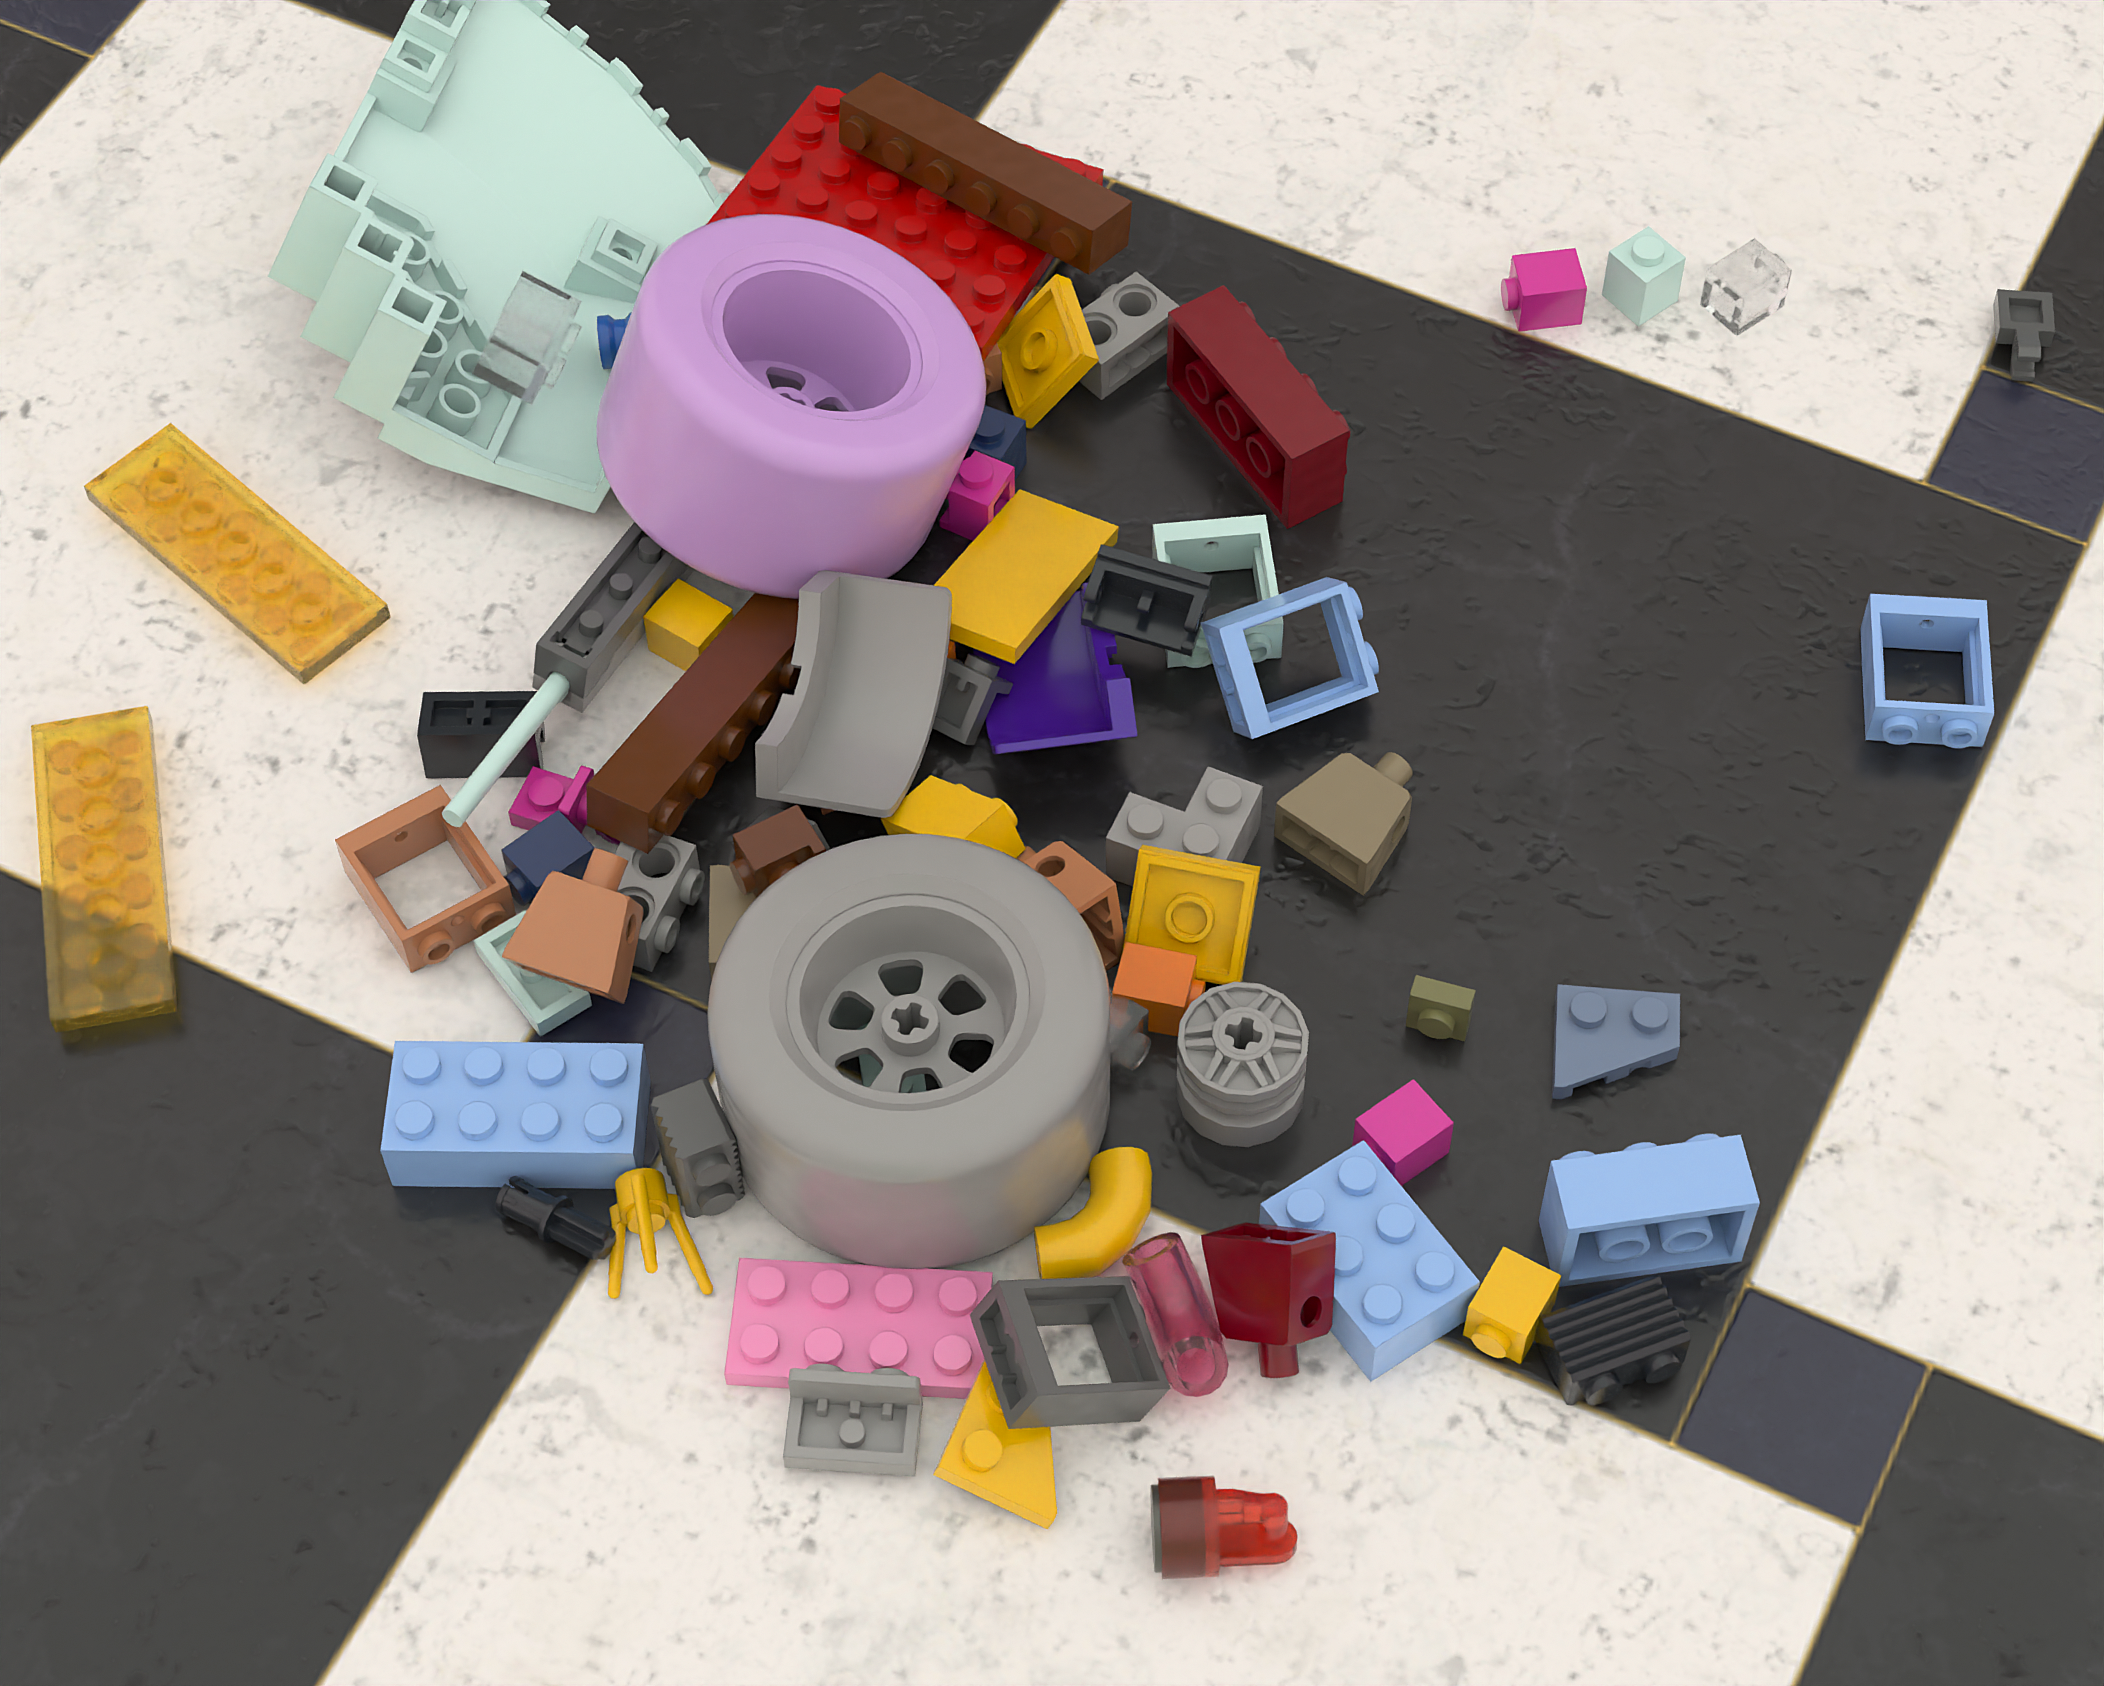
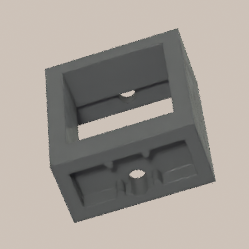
[970,1276,1171,1429]

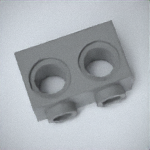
[1079,272,1179,400]
[614,835,705,972]

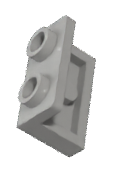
[783,1364,923,1476]

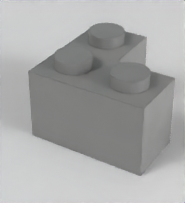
[1106,767,1263,887]

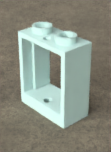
[1152,515,1283,668]

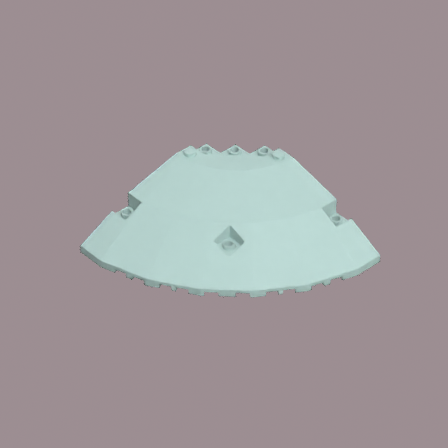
[268,0,729,514]

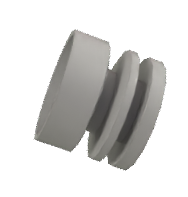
[1176,982,1309,1147]

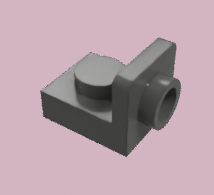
[932,653,1013,745]

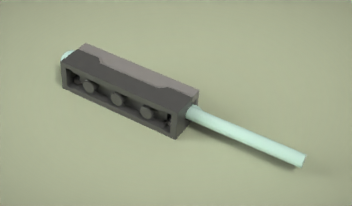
[442,522,695,827]

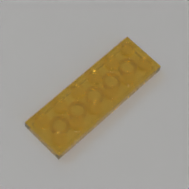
[84,423,391,685]
[31,706,178,1033]

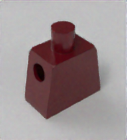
[1201,1222,1336,1378]

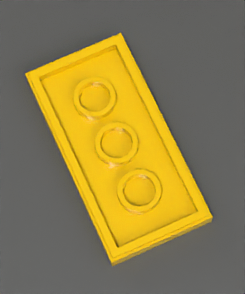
[934,489,1119,664]

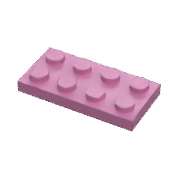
[724,1258,993,1399]

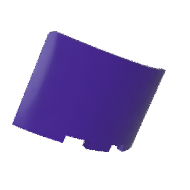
[973,583,1138,755]

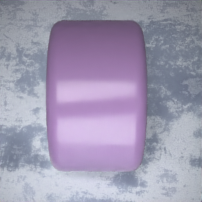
[596,214,987,599]

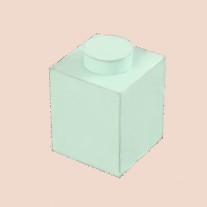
[1602,226,1686,327]

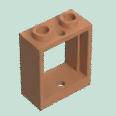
[335,785,516,973]

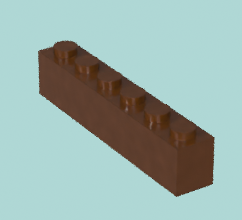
[839,71,1132,275]
[586,593,801,854]

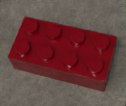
[1167,285,1350,529]

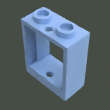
[1201,577,1379,739]
[1860,594,1994,748]

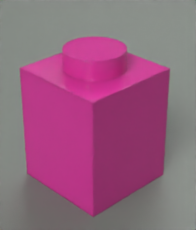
[1501,248,1587,332]
[1352,1079,1454,1186]

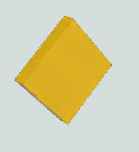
[997,274,1099,429]
[1122,845,1261,985]

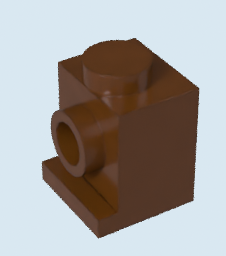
[730,804,826,898]

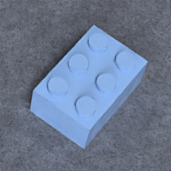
[1539,1134,1760,1287]
[1259,1140,1480,1382]

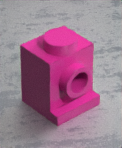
[940,451,1015,541]

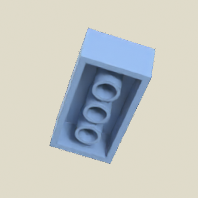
[380,1041,651,1189]

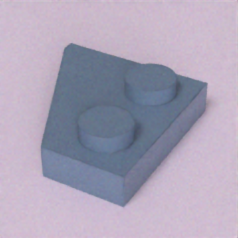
[1552,984,1680,1099]

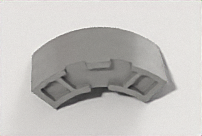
[755,570,952,818]

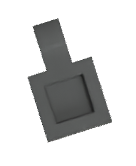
[1993,289,2055,382]

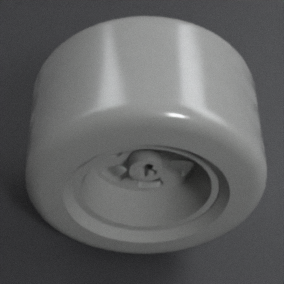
[707,834,1110,1269]

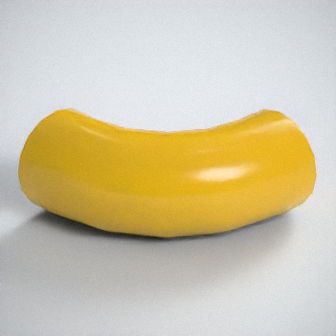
[1034,1147,1152,1279]

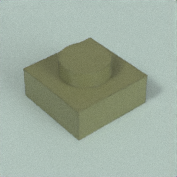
[1406,975,1476,1041]

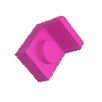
[508,765,595,834]

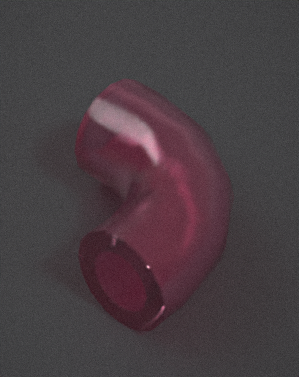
[1122,1232,1229,1397]

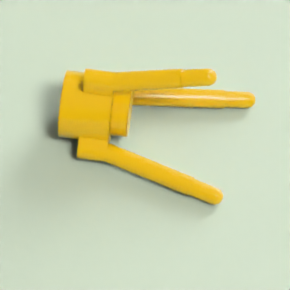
[608,1168,713,1299]

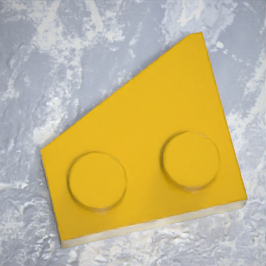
[933,1359,1057,1529]

